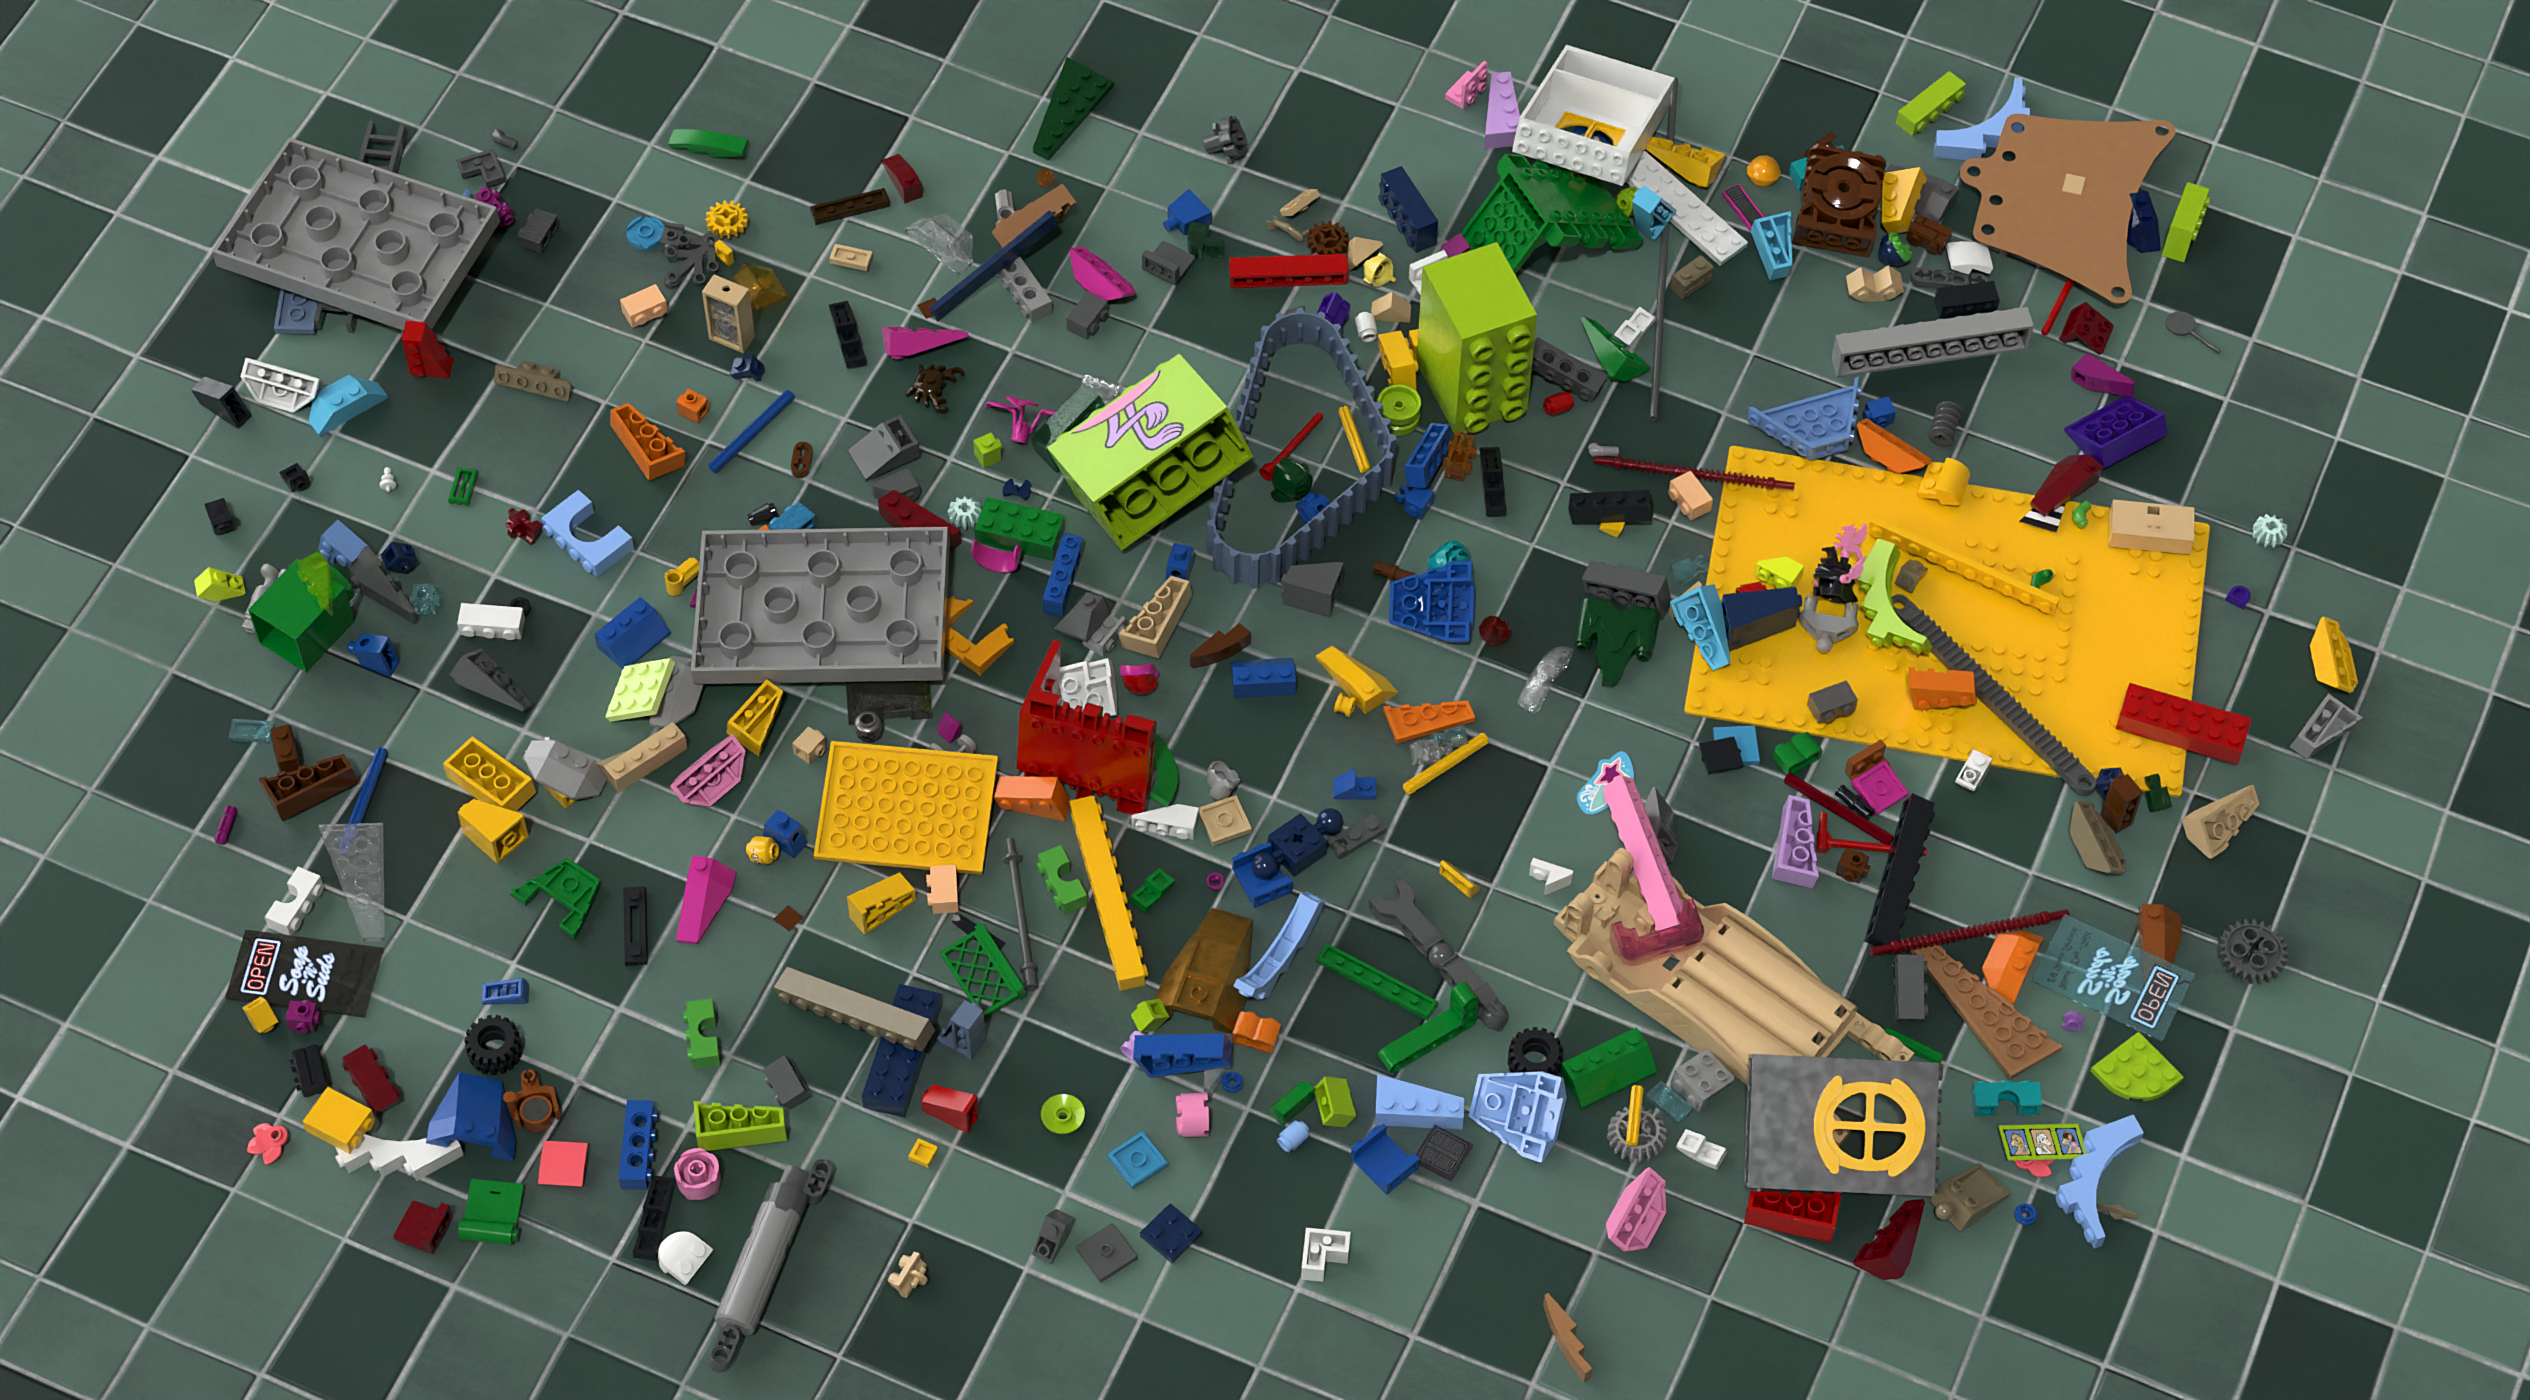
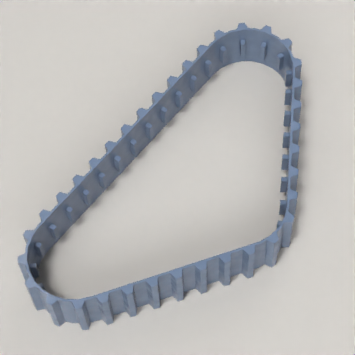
[1207,308,1397,589]

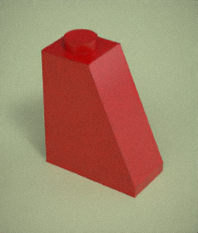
[921,1084,979,1134]

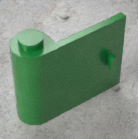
[458,1179,524,1246]

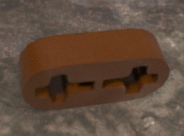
[791,442,812,478]

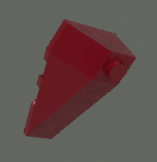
[2030,455,2104,517]
[1853,1199,1925,1280]

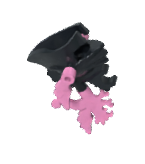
[1813,524,1868,604]

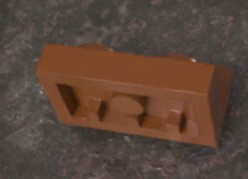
[1845,740,1890,780]

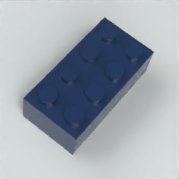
[1378,166,1438,253]

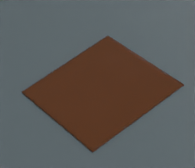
[917,297,936,319]
[774,905,803,931]

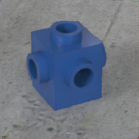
[1295,492,1330,523]

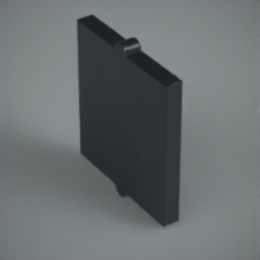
[1699,736,1744,774]

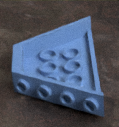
[1747,377,1862,460]

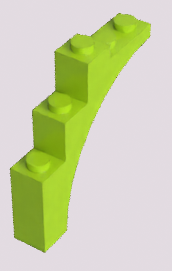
[1855,538,1932,654]

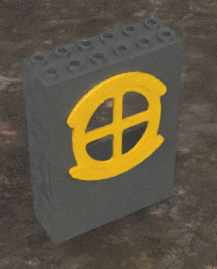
[1743,1054,1943,1197]

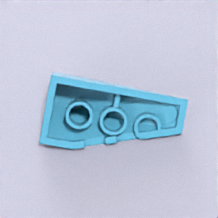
[1670,584,1731,671]

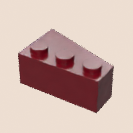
[342,1044,401,1117]

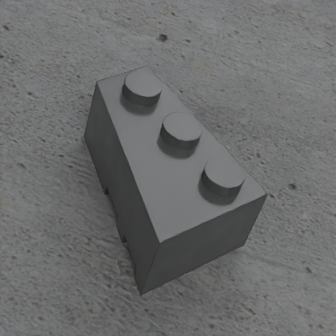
[1892,955,1928,1023]

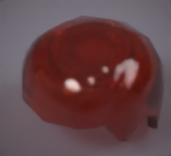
[1479,616,1512,646]

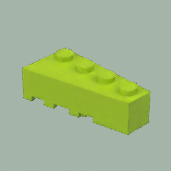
[2161,182,2211,263]
[693,1101,787,1151]

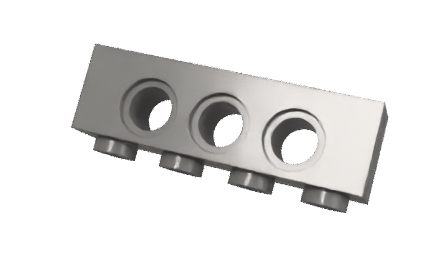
[996,256,1052,322]

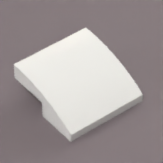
[1946,241,1993,274]

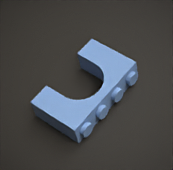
[541,490,634,577]

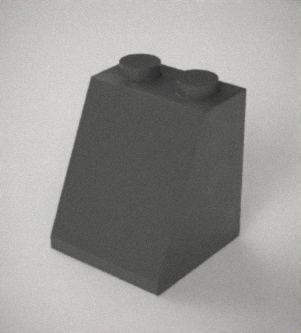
[1281,562,1344,618]

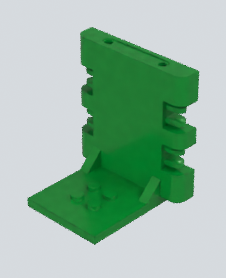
[1461,154,1644,275]

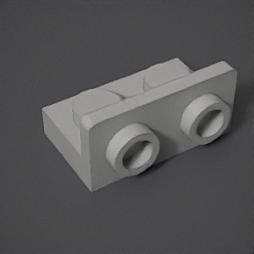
[1083,614,1127,657]

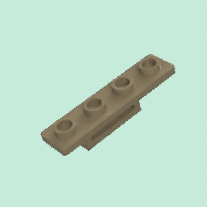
[494,361,571,402]

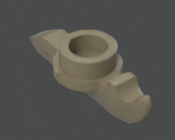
[2096,1204,2139,1220]

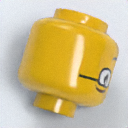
[746,836,779,864]

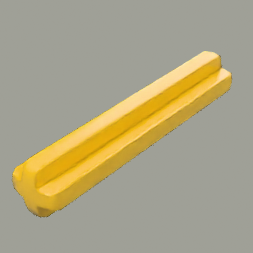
[1626,1085,1644,1147]

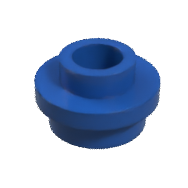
[1222,1071,1243,1093]
[2014,1203,2037,1225]

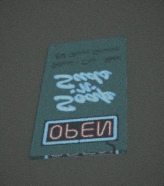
[2032,914,2195,1042]

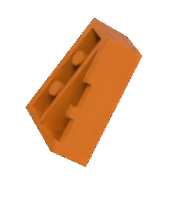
[1909,667,1977,710]
[994,776,1071,821]

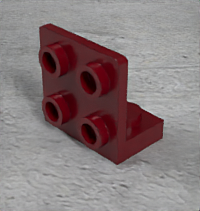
[2059,302,2114,355]
[393,1201,453,1254]

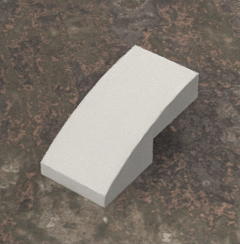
[1614,307,1656,347]
[1676,1129,1727,1170]

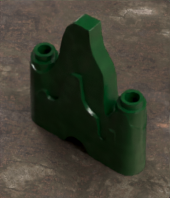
[1575,598,1661,687]

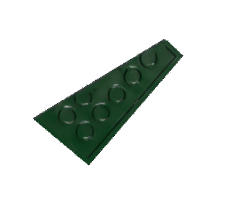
[1033,57,1114,161]

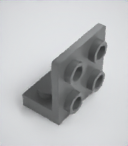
[1142,241,1195,285]

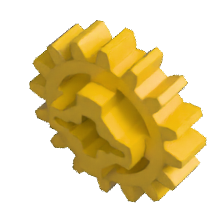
[705,200,748,239]

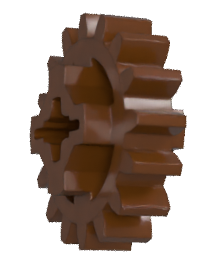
[1307,221,1349,255]

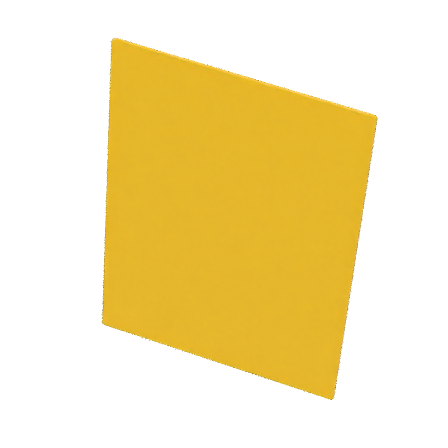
[1684,446,2210,797]

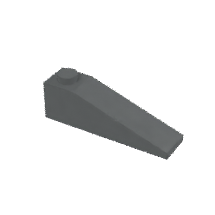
[1885,164,1959,223]
[350,545,418,624]

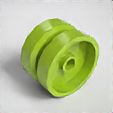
[1377,384,1421,436]

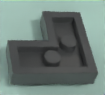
[456,149,505,187]

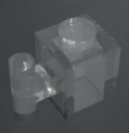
[1410,739,1453,765]

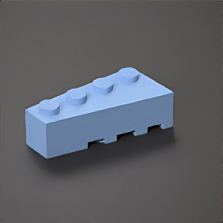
[1375,1074,1464,1130]

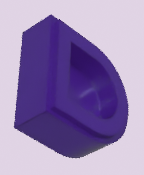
[2225,586,2251,610]

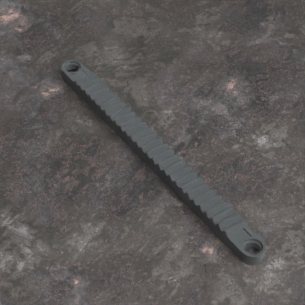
[1892,594,2096,796]

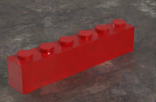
[1229,253,1348,289]

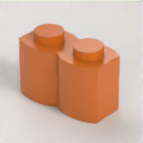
[1231,1011,1281,1053]

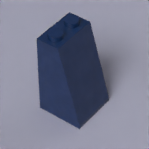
[1722,587,1802,651]

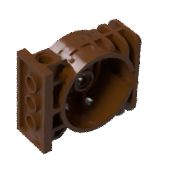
[1792,144,1887,258]

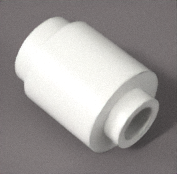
[1355,312,1378,342]

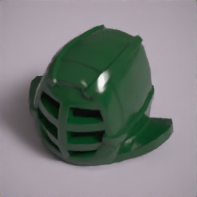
[1271,457,1313,502]

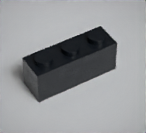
[1934,281,2000,319]

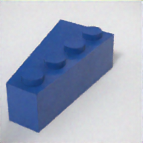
[1133,1033,1232,1078]

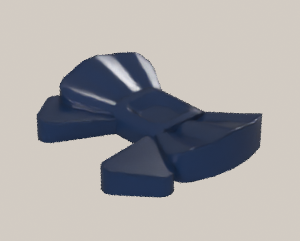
[1003,479,1032,500]

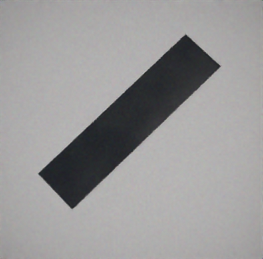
[949,912,1006,950]

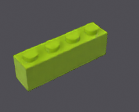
[1896,71,1966,137]

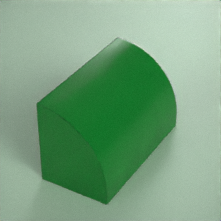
[1268,1081,1315,1127]

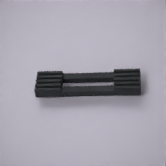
[623,886,647,966]

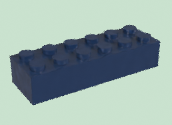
[862,984,942,1118]

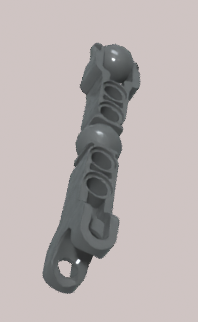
[1368,879,1509,1032]

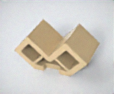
[1846,265,1904,303]

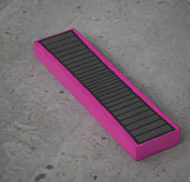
[1722,184,1764,233]

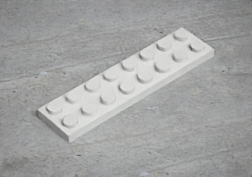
[1625,150,1748,266]

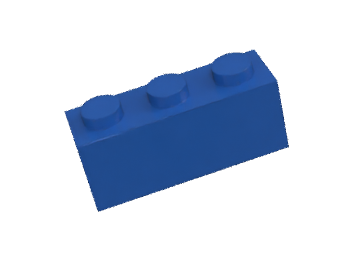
[594,597,671,669]
[1231,658,1296,698]

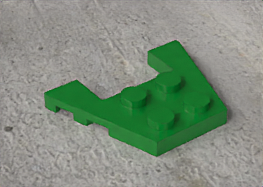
[510,858,601,939]

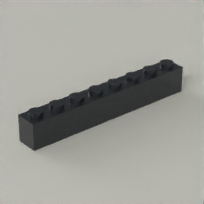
[1864,793,1935,947]

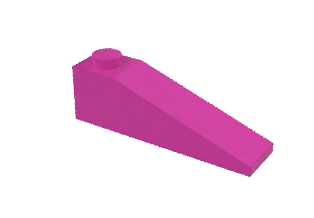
[676,855,736,944]

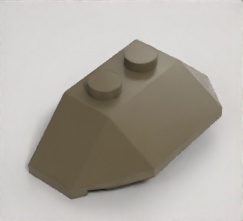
[2069,801,2126,874]

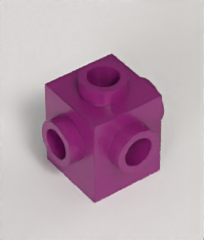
[285,1000,321,1033]

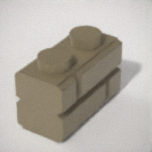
[1670,255,1714,299]

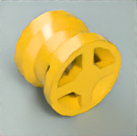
[1334,693,1357,718]

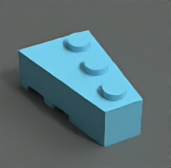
[1632,185,1677,242]
[1750,211,1792,281]

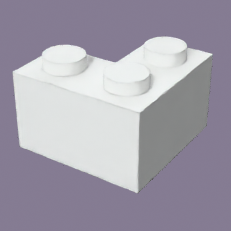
[1301,1228,1351,1282]

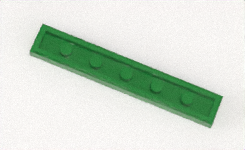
[1316,943,1439,1021]

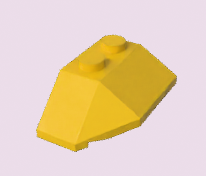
[2310,616,2358,693]

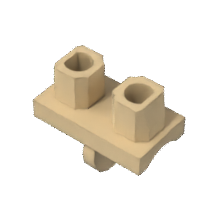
[888,1252,928,1298]

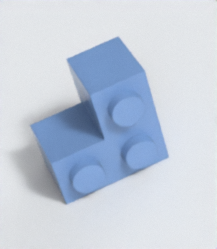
[317,520,369,569]

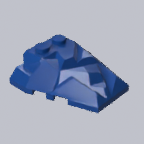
[1389,561,1476,643]

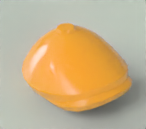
[1747,155,1781,187]

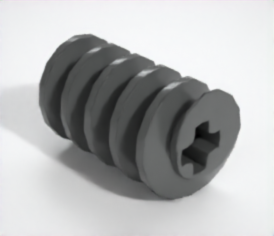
[1929,401,1962,447]

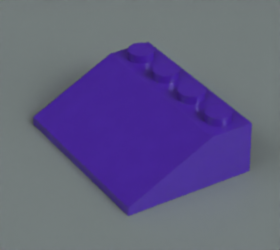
[2064,396,2168,468]

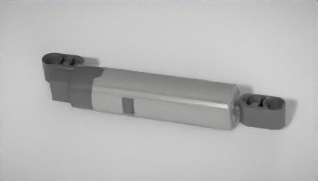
[709,1159,832,1372]

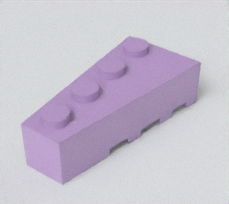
[1484,72,1520,149]
[1772,795,1819,889]

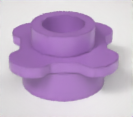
[2062,1011,2085,1031]

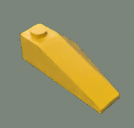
[1645,136,1726,188]

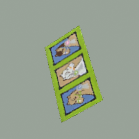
[1998,1123,2087,1161]

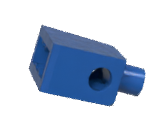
[1163,189,1212,235]
[1166,543,1195,581]
[347,633,400,677]
[763,810,807,858]

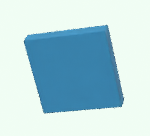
[1713,725,1760,765]
[1107,1131,1168,1190]

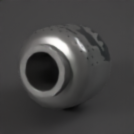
[854,711,882,742]

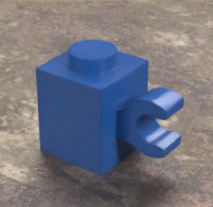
[1394,486,1435,520]

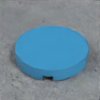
[627,216,664,251]

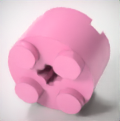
[1176,1093,1209,1138]
[674,1148,721,1200]

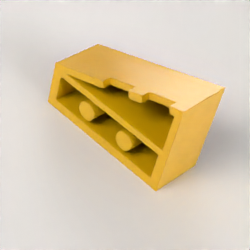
[1882,167,1927,233]
[726,679,783,757]

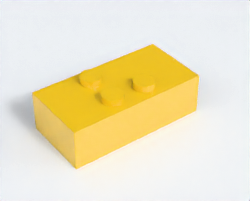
[443,736,536,812]

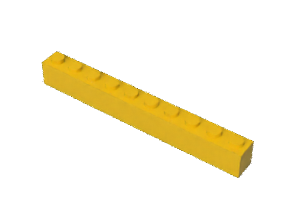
[1069,795,1148,991]

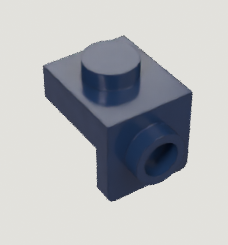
[730,354,764,381]

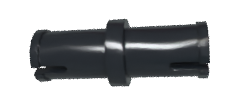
[1835,785,1875,820]

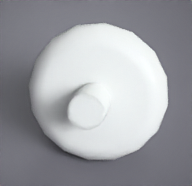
[379,467,397,492]

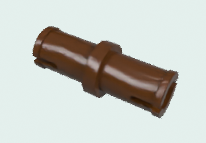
[1373,561,1415,581]

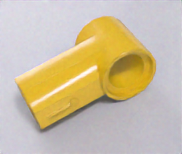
[665,557,699,596]

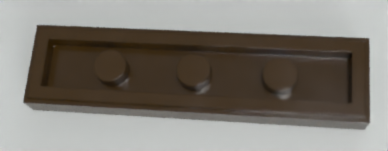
[810,188,890,225]

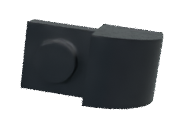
[204,498,235,535]

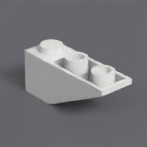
[1131,804,1199,840]

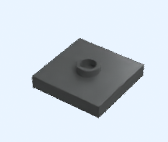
[1075,1223,1137,1283]

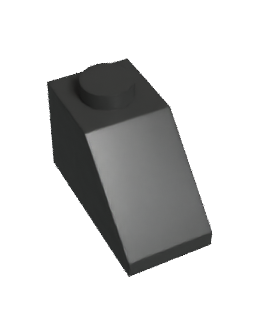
[872,468,920,501]

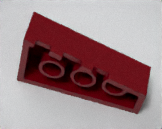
[878,490,962,552]

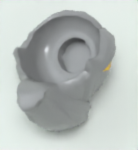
[1207,761,1240,801]

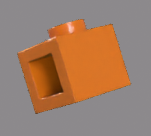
[677,389,710,424]

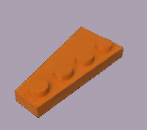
[1383,701,1475,744]

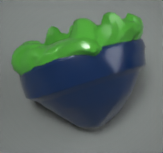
[1878,232,1912,266]

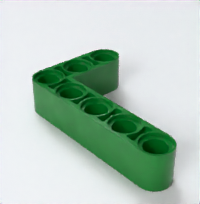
[1377,981,1479,1073]

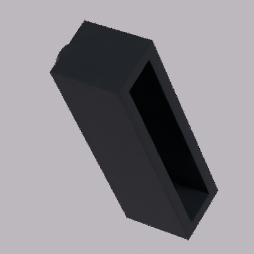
[1568,490,1654,524]

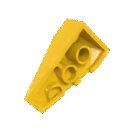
[1315,646,1398,714]

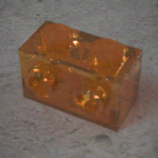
[1442,431,1477,481]

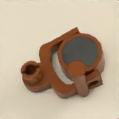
[503,1069,561,1132]

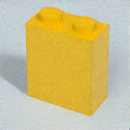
[302,1087,375,1154]

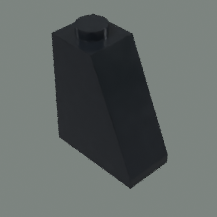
[191,376,252,428]

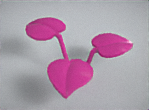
[985,396,1075,444]

